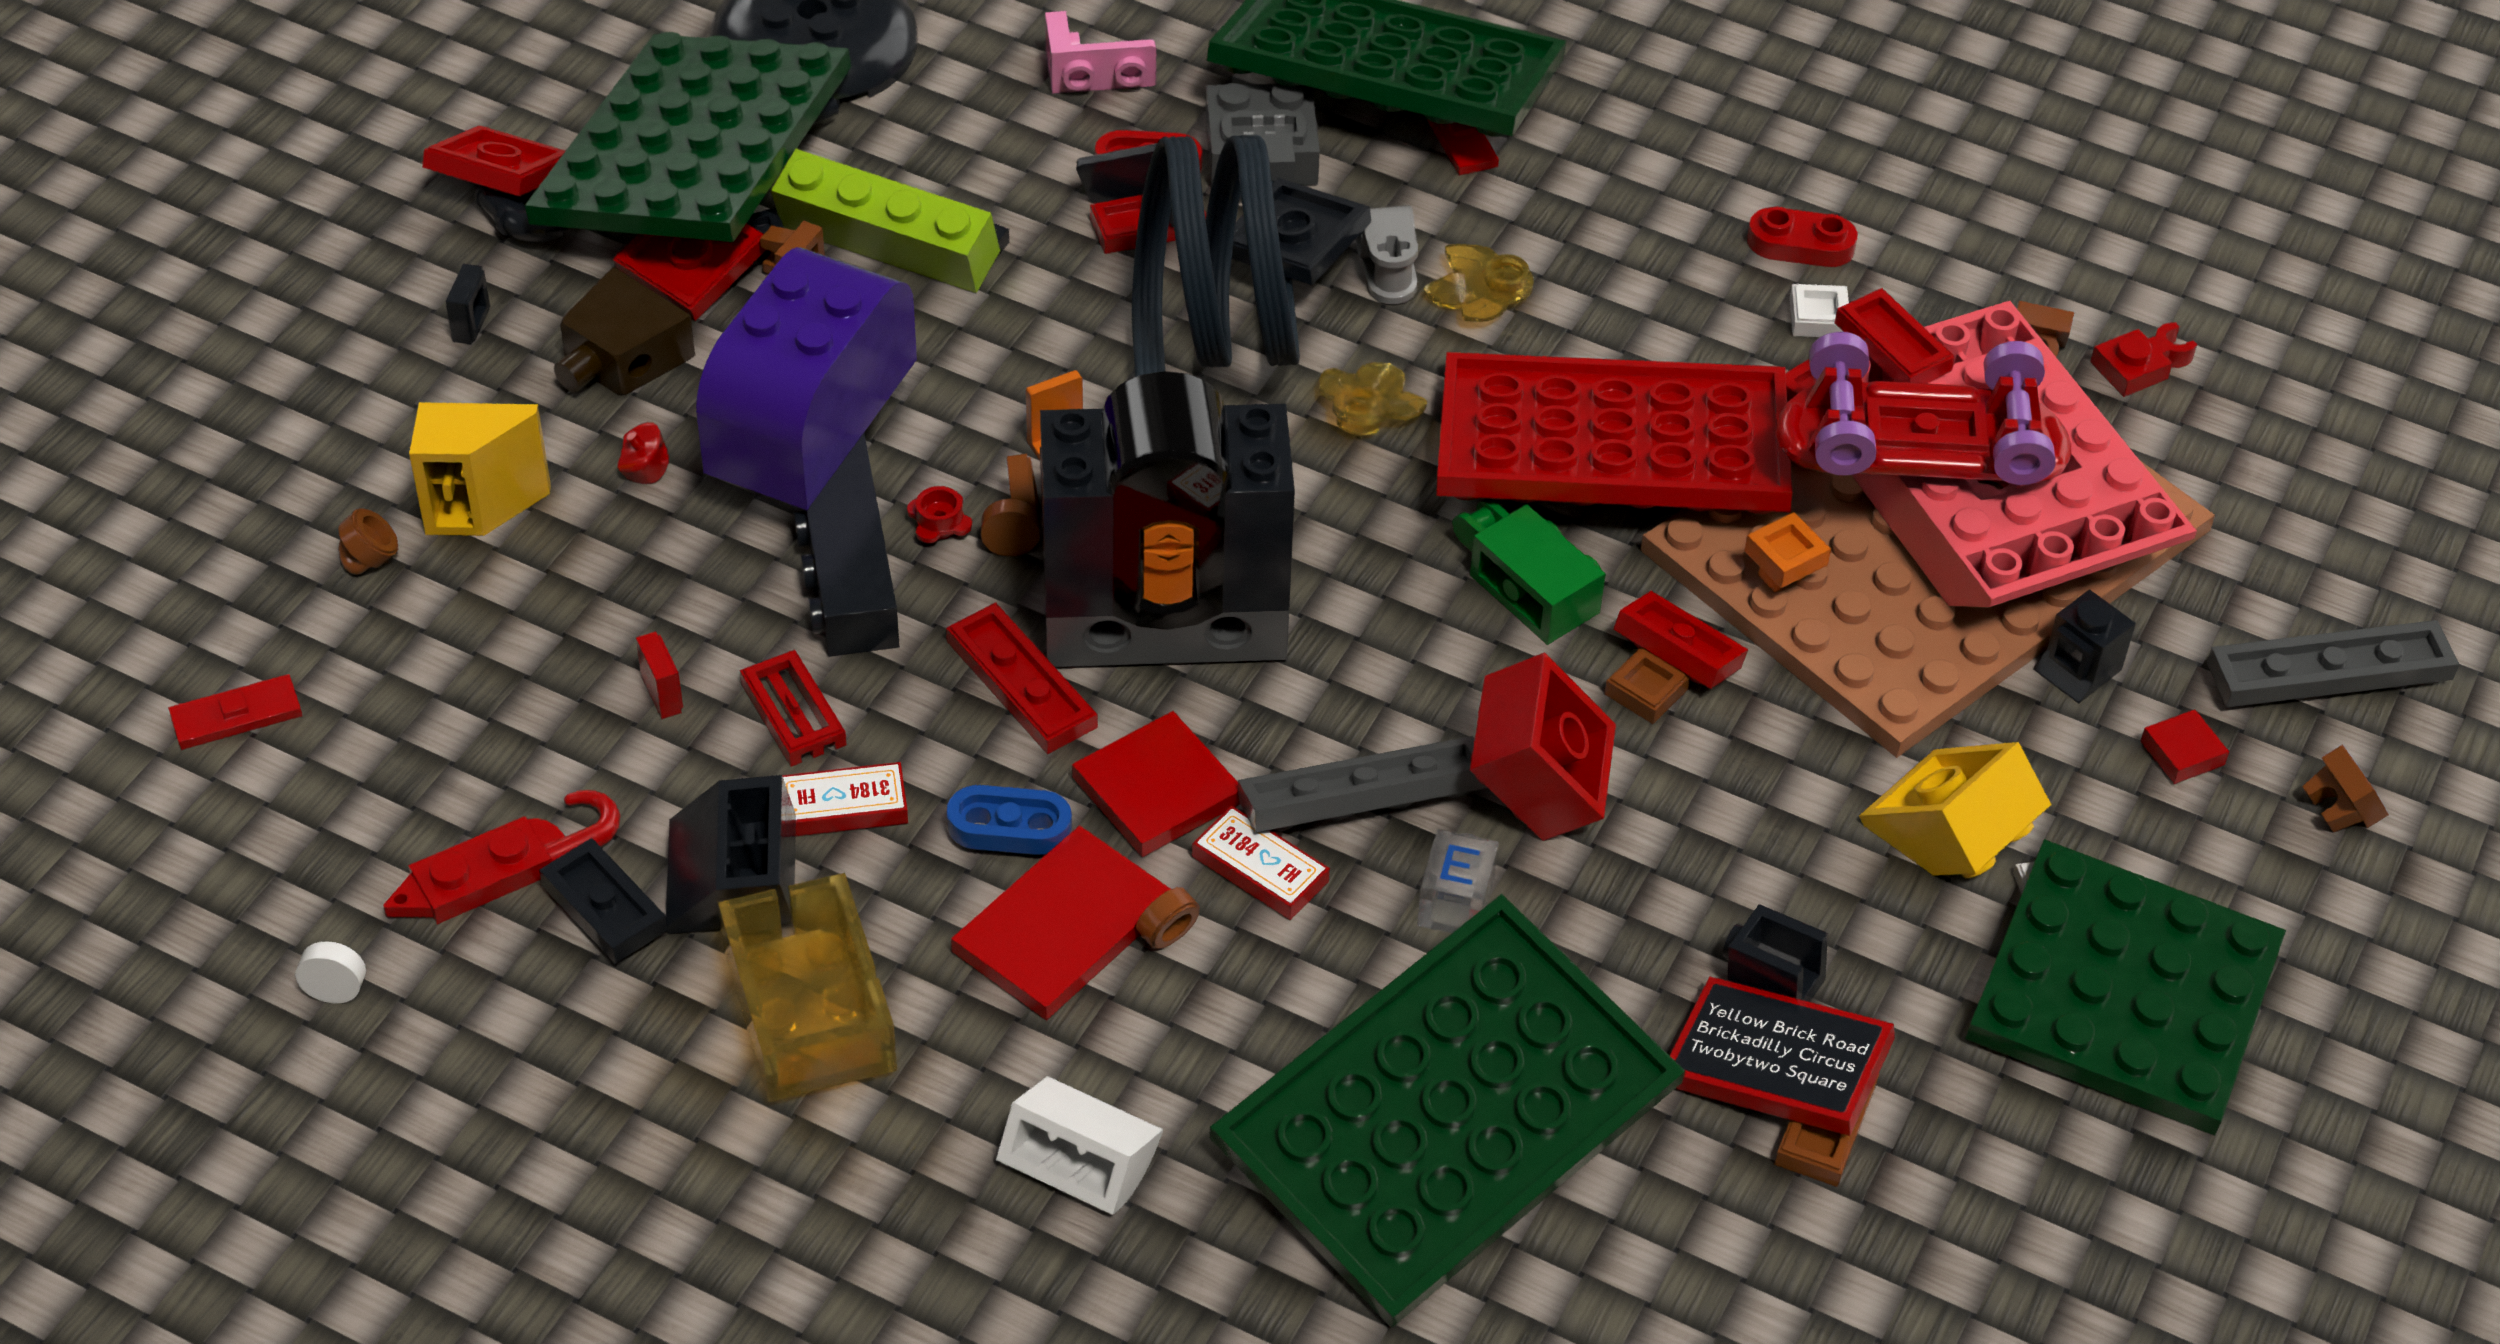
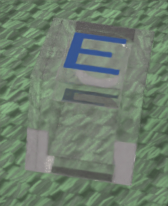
[1417,829,1499,933]

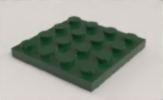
[1965,839,2286,1136]

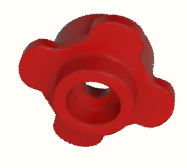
[907,486,972,543]

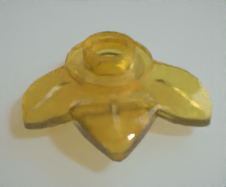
[1424,244,1534,322]
[1318,362,1428,435]

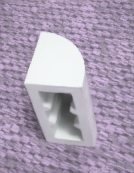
[996,1076,1163,1215]

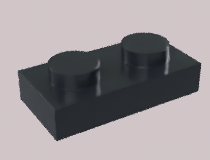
[539,838,668,964]

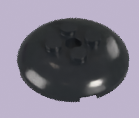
[709,0,918,107]

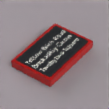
[1670,976,1895,1136]

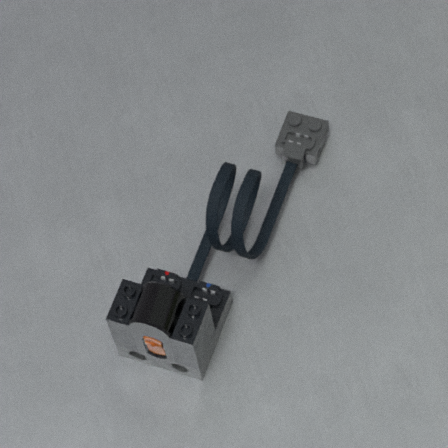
[1040,83,1320,667]

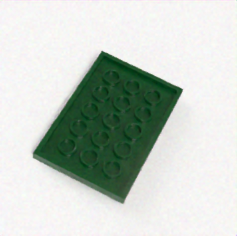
[1206,0,1567,137]
[525,32,852,242]
[1209,894,1686,1328]

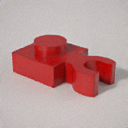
[2090,322,2197,397]

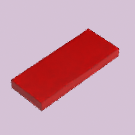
[1428,120,1499,176]
[168,674,303,750]

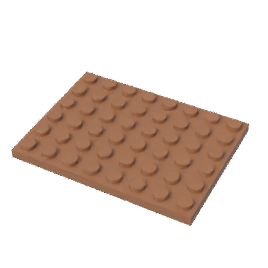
[1641,460,2215,758]

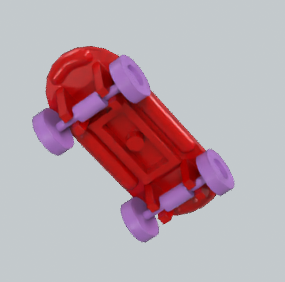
[1776,332,2071,485]

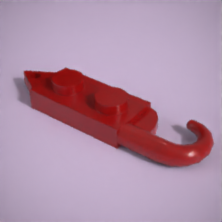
[383,790,620,924]

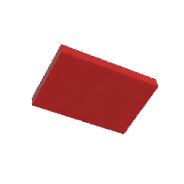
[951,825,1171,1021]

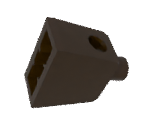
[554,267,695,395]

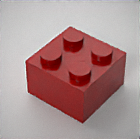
[1470,652,1616,841]

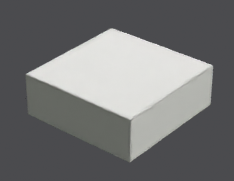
[1790,284,1848,337]

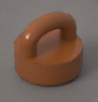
[338,508,398,575]

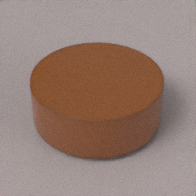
[981,499,1040,556]
[1136,887,1200,949]

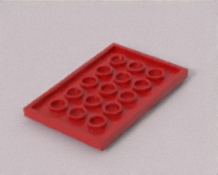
[1436,352,1792,514]

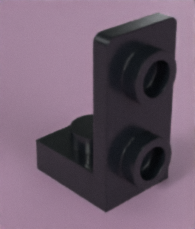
[1076,143,1174,227]

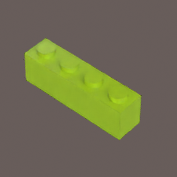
[771,149,1000,293]

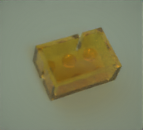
[718,873,897,1102]

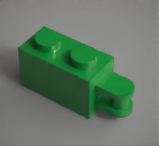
[1452,498,1606,645]

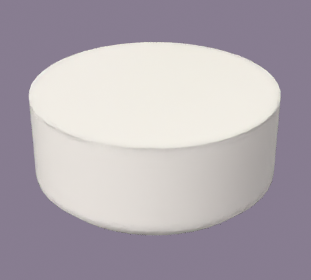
[295,942,366,1004]

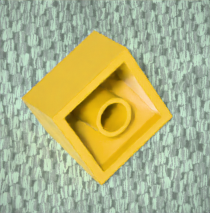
[1859,742,2052,878]

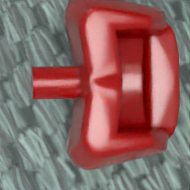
[617,422,669,484]

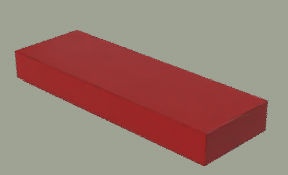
[946,602,1098,755]

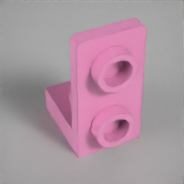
[1045,11,1156,94]

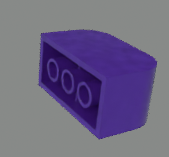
[696,247,917,510]

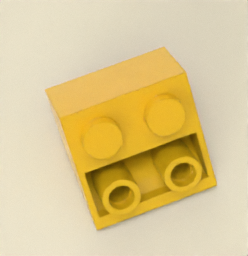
[409,402,551,536]

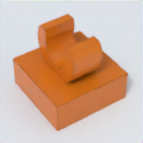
[1744,512,1831,592]

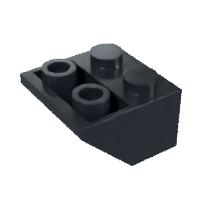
[666,775,796,934]

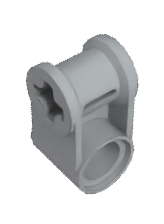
[1356,205,1418,304]

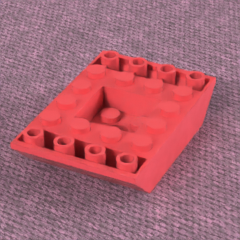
[1812,301,2197,607]

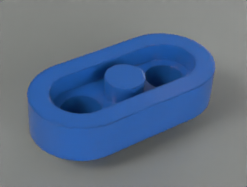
[947,785,1072,855]

